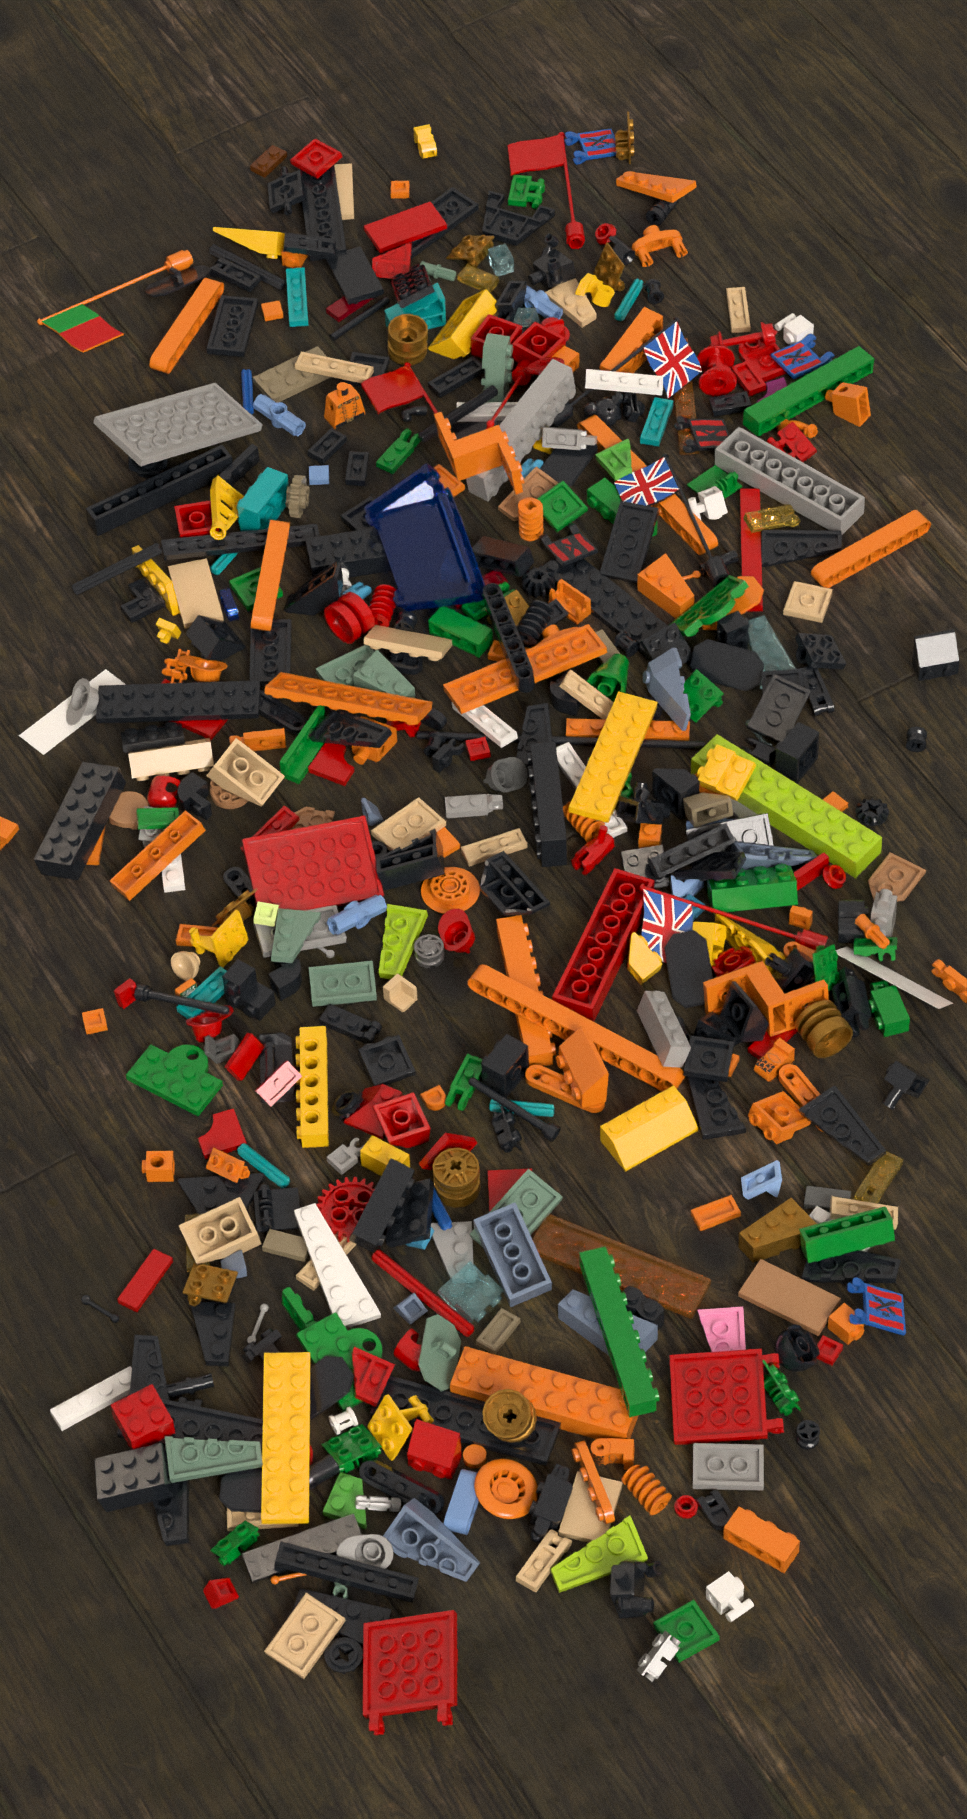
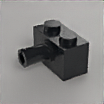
[765,948,815,994]
[882,1061,930,1110]

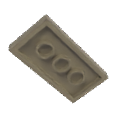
[253,346,331,403]

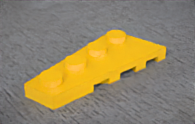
[131,545,180,616]

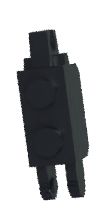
[832,967,872,1038]
[528,1464,573,1543]

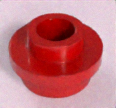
[674,1495,698,1519]

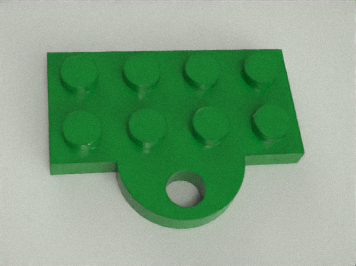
[669,575,749,637]
[126,1044,223,1116]
[296,1312,382,1412]

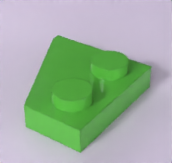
[595,439,632,481]
[323,1472,367,1529]

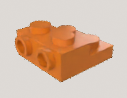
[748,1091,811,1144]

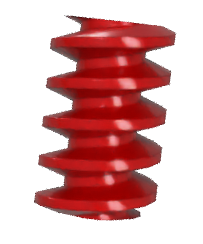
[369,584,399,627]

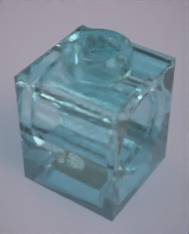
[488,244,514,277]
[513,308,540,334]

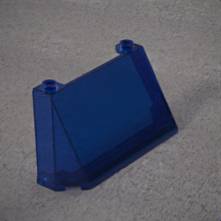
[364,463,485,611]

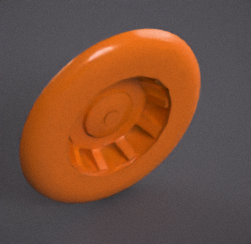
[421,867,480,914]
[474,1459,538,1519]

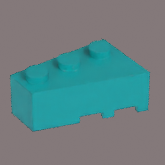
[385,283,446,329]

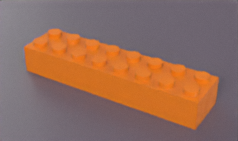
[450,1346,639,1439]

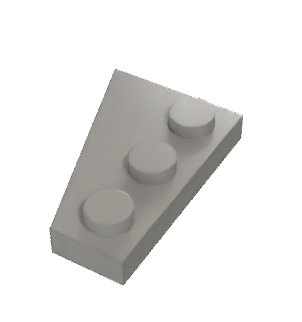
[431,1221,474,1284]

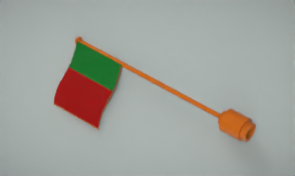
[37,250,193,353]

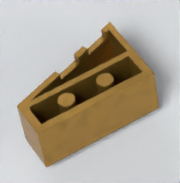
[738,1198,817,1262]

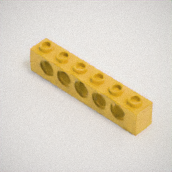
[296,1026,329,1148]

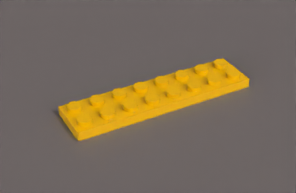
[569,691,658,823]
[261,1352,311,1524]

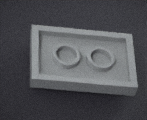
[693,1443,764,1491]

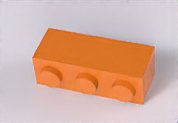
[723,1507,800,1573]

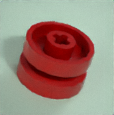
[324,592,375,644]

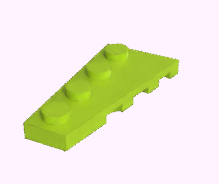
[379,904,428,979]
[550,1515,648,1593]

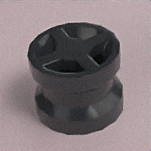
[394,611,418,632]
[906,727,927,752]
[796,1420,820,1449]

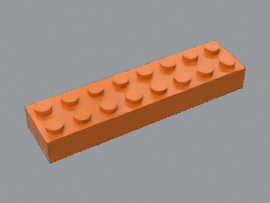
[110,810,206,901]

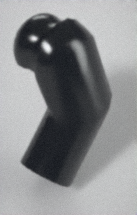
[401,406,427,422]

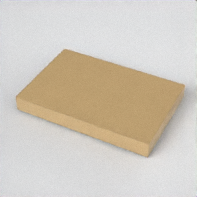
[371,797,446,851]
[559,1471,623,1543]
[264,1593,346,1679]

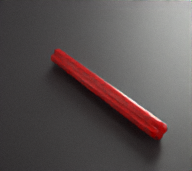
[372,1250,474,1337]

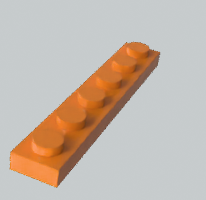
[566,718,690,741]

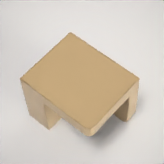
[383,973,418,1012]

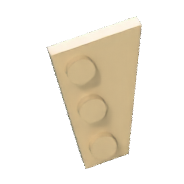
[545,278,596,328]

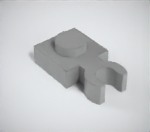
[326,1138,364,1175]

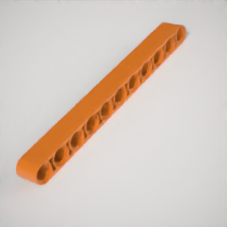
[577,415,718,555]
[468,965,685,1092]

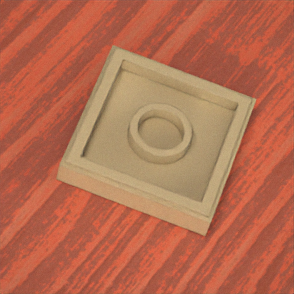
[783,581,833,623]

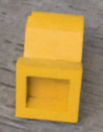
[413,124,437,159]
[575,273,615,307]

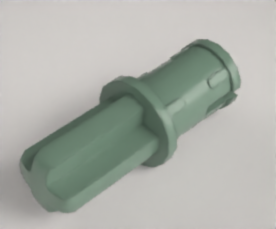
[420,261,456,281]

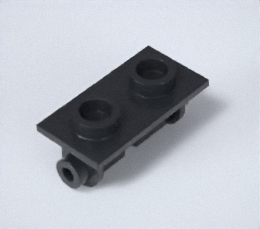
[491,1105,522,1153]

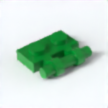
[508,175,545,209]

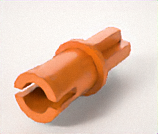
[855,914,890,949]

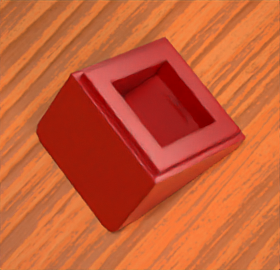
[203,1578,239,1609]

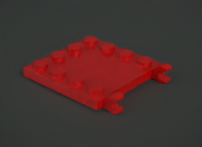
[670,1349,784,1445]
[363,1610,457,1736]

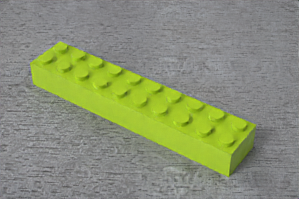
[691,734,882,878]

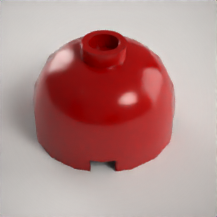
[712,946,756,977]

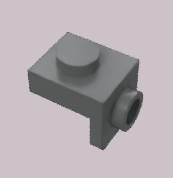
[204,1034,239,1064]

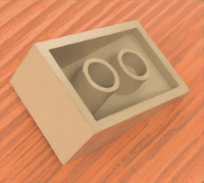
[206,738,285,807]
[179,1197,262,1264]

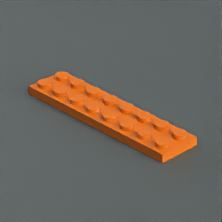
[443,624,607,714]
[265,672,432,725]

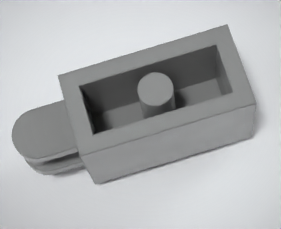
[871,889,897,937]

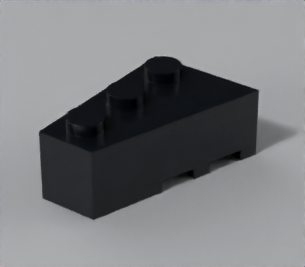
[376,829,445,890]

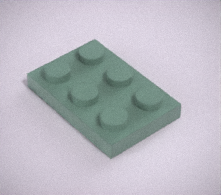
[309,961,377,1007]

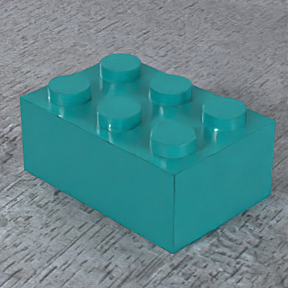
[237,467,289,532]

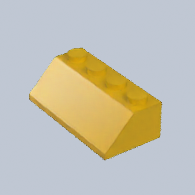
[428,289,497,359]
[600,1085,698,1172]

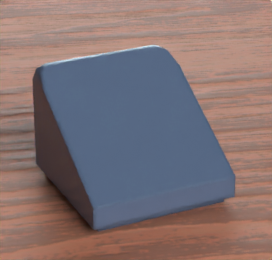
[361,798,384,826]
[221,1250,247,1279]
[393,1293,428,1324]

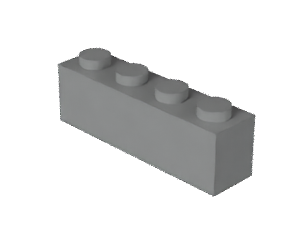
[637,991,691,1068]

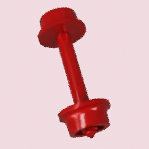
[709,322,778,347]

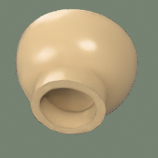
[171,951,200,981]

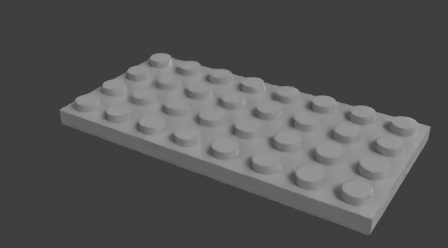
[94,383,263,466]

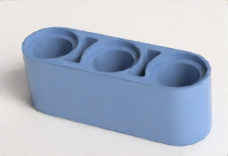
[444,1469,479,1535]

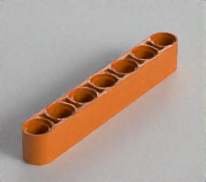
[149,278,224,374]
[811,510,931,588]
[251,519,290,631]

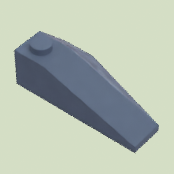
[643,648,691,731]
[730,841,817,870]
[383,1498,480,1582]

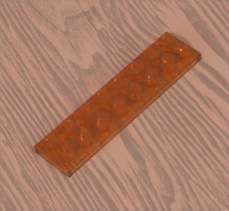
[533,1214,711,1319]

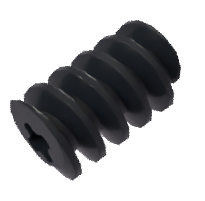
[516,600,554,646]

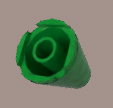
[587,654,629,702]

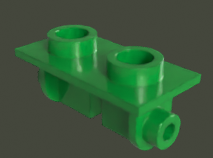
[210,1520,259,1566]

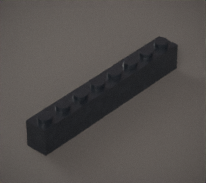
[86,445,232,536]

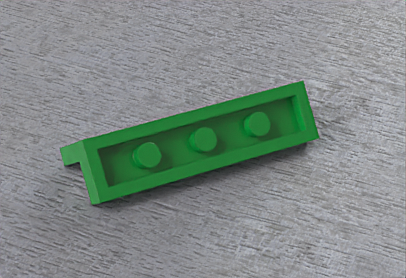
[280,705,325,784]

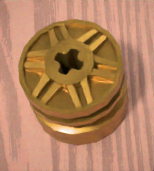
[388,314,428,365]
[795,1000,853,1058]
[433,1148,481,1208]
[482,1389,537,1443]

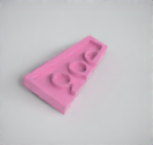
[698,1307,746,1352]

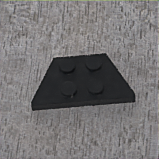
[673,852,746,881]
[178,1173,264,1216]

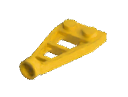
[210,475,244,540]

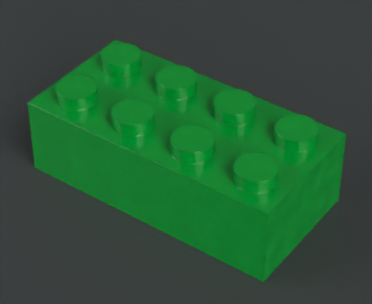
[707,864,798,914]

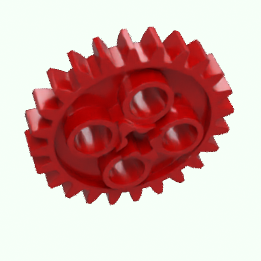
[316,1177,375,1243]

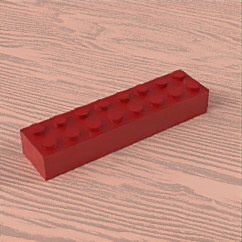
[552,868,654,1022]

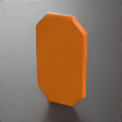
[701,576,764,630]

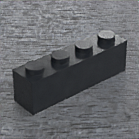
[647,823,735,879]
[349,1158,415,1252]

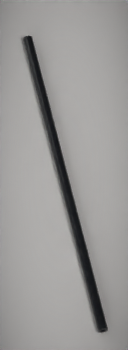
[417,731,705,749]

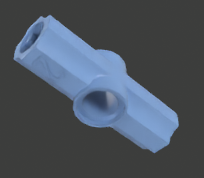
[524,286,563,319]
[253,394,306,437]
[327,895,387,935]

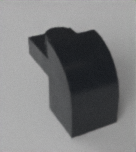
[550,669,582,716]
[178,772,212,820]
[268,959,302,1001]

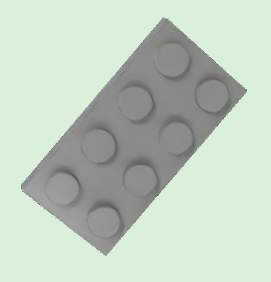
[253,905,347,958]

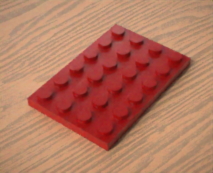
[241,816,384,915]

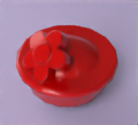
[595,223,616,245]
[823,865,846,889]

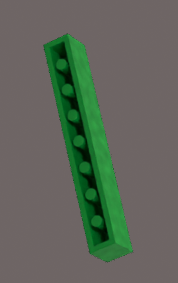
[743,346,875,437]
[579,1246,660,1418]

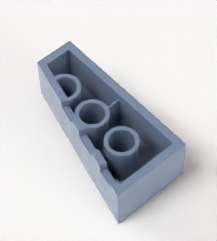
[558,1290,658,1356]

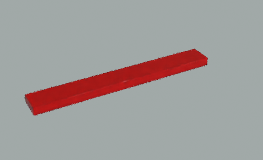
[740,489,763,612]

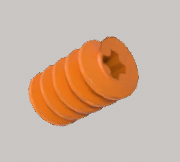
[518,497,544,541]
[563,801,605,843]
[622,1465,672,1516]

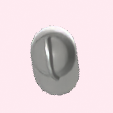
[66,678,99,725]
[337,1534,394,1569]

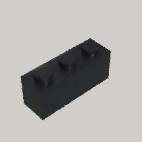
[469,536,534,577]

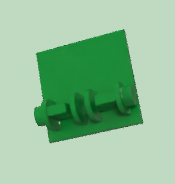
[687,465,742,499]
[683,669,724,723]
[812,944,840,991]
[762,1360,802,1416]
[321,1424,381,1474]

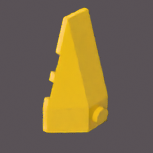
[213,227,285,259]
[715,914,786,975]

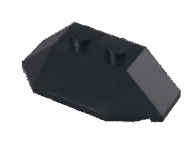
[284,561,344,615]
[480,851,550,916]

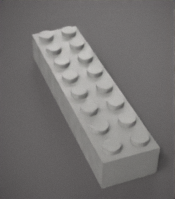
[466,359,576,501]
[715,427,865,535]

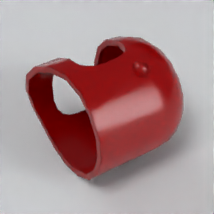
[147,776,180,808]
[393,1328,422,1371]

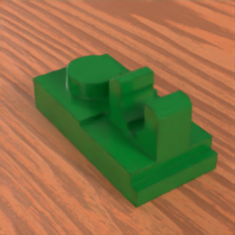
[854,937,898,961]

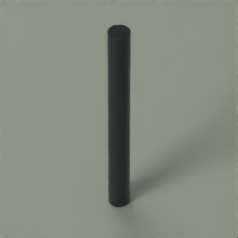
[329,296,390,341]

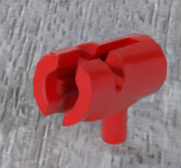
[571,825,615,876]

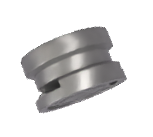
[414,934,444,968]

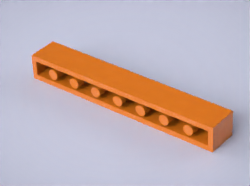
[496,915,556,1067]

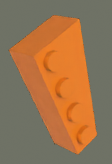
[599,307,663,374]

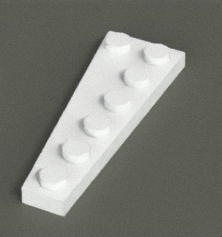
[294,1203,381,1329]

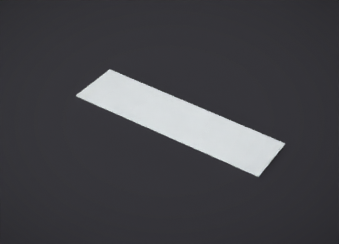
[19,669,126,755]
[835,946,953,1009]

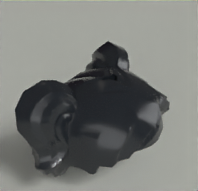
[583,392,623,427]

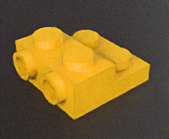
[697,745,756,801]

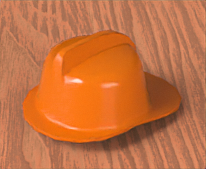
[179,655,228,682]

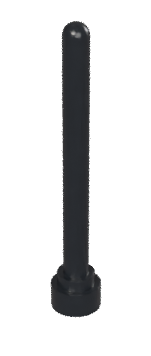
[134,984,229,1014]
[468,1077,561,1142]

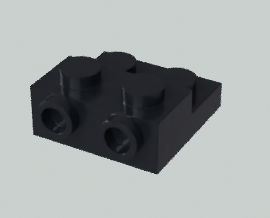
[358,1035,415,1086]

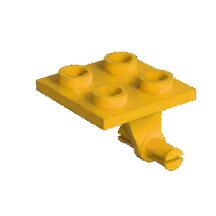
[189,910,249,968]
[367,1394,434,1461]

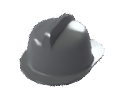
[483,757,528,792]

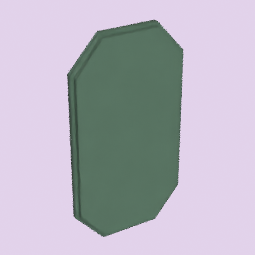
[418,1314,461,1391]

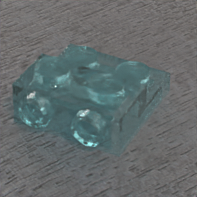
[437,1261,504,1323]

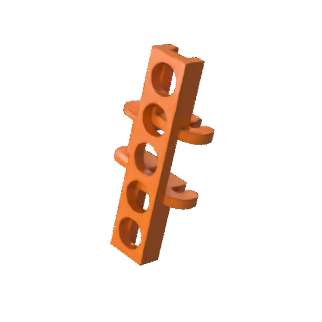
[162,649,190,683]

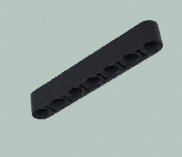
[483,583,535,693]

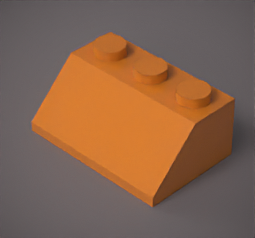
[556,1026,609,1108]

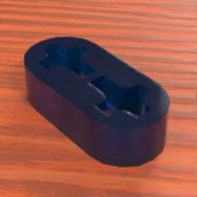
[219,588,239,622]

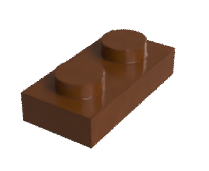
[250,145,287,178]

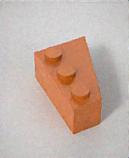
[637,553,694,619]

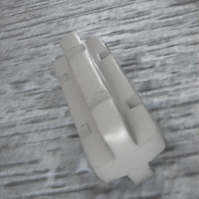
[355,1495,401,1512]

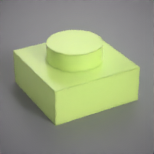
[254,902,279,927]

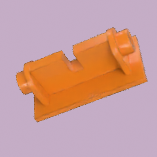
[206,1148,250,1183]

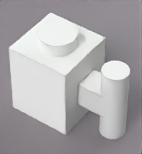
[774,313,814,345]
[688,486,728,520]
[706,1571,754,1622]

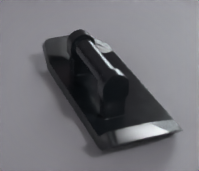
[259,1032,294,1103]

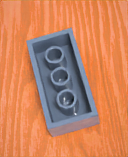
[474,1202,552,1307]

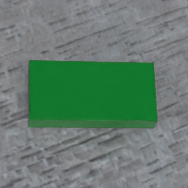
[136,808,179,830]

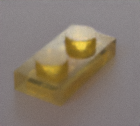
[457,264,499,293]

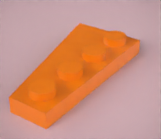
[616,171,696,203]

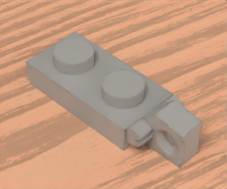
[542,427,597,450]
[445,794,503,818]

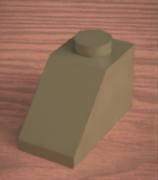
[683,793,734,827]

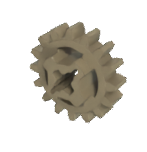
[286,475,310,518]

